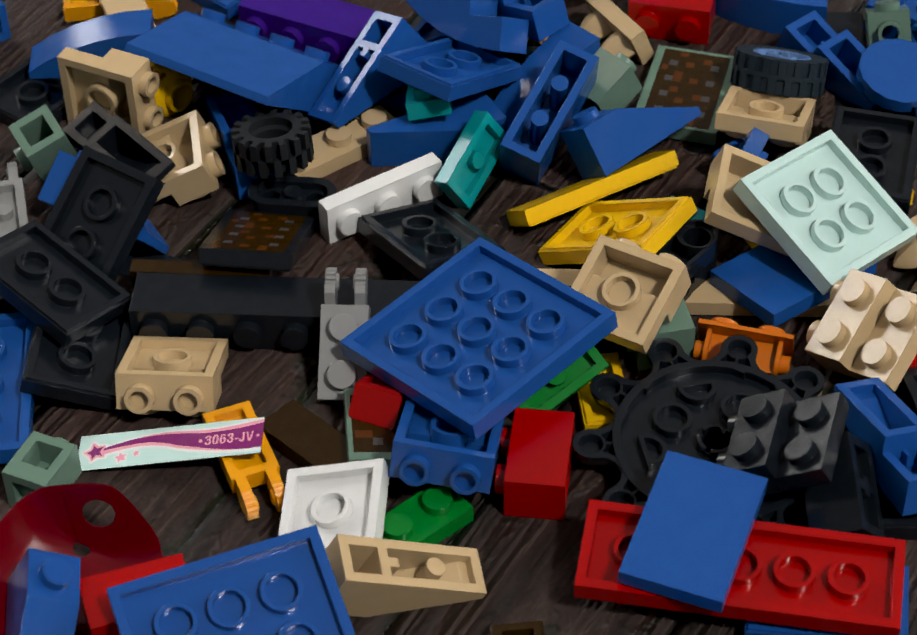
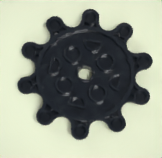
[572,335,848,524]

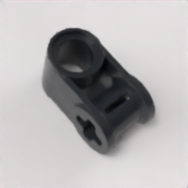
[656,219,718,301]

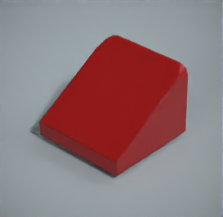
[348,373,407,430]

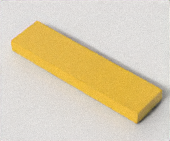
[505,150,679,227]

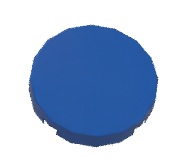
[856,39,917,112]

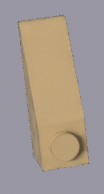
[325,534,487,617]

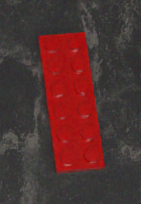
[574,499,906,635]

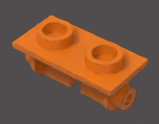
[693,317,794,375]

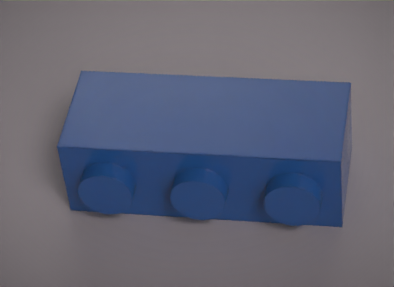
[499,40,599,186]

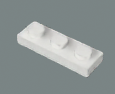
[318,152,443,245]

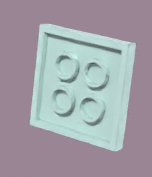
[732,129,917,295]

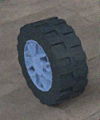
[730,45,829,98]

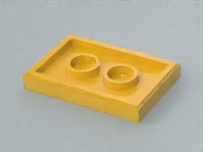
[538,196,697,265]

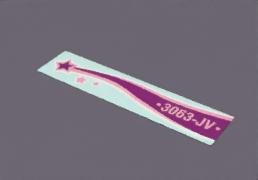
[78,417,265,471]

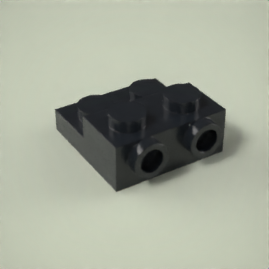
[717,388,850,496]

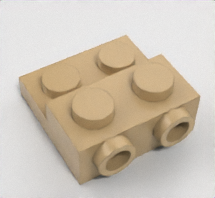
[57,47,164,134]
[714,85,816,148]
[141,110,225,206]
[703,143,789,256]
[571,234,691,354]
[804,268,917,392]
[115,336,229,417]

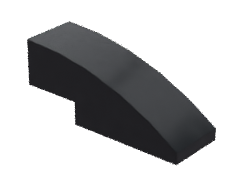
[62,101,176,180]

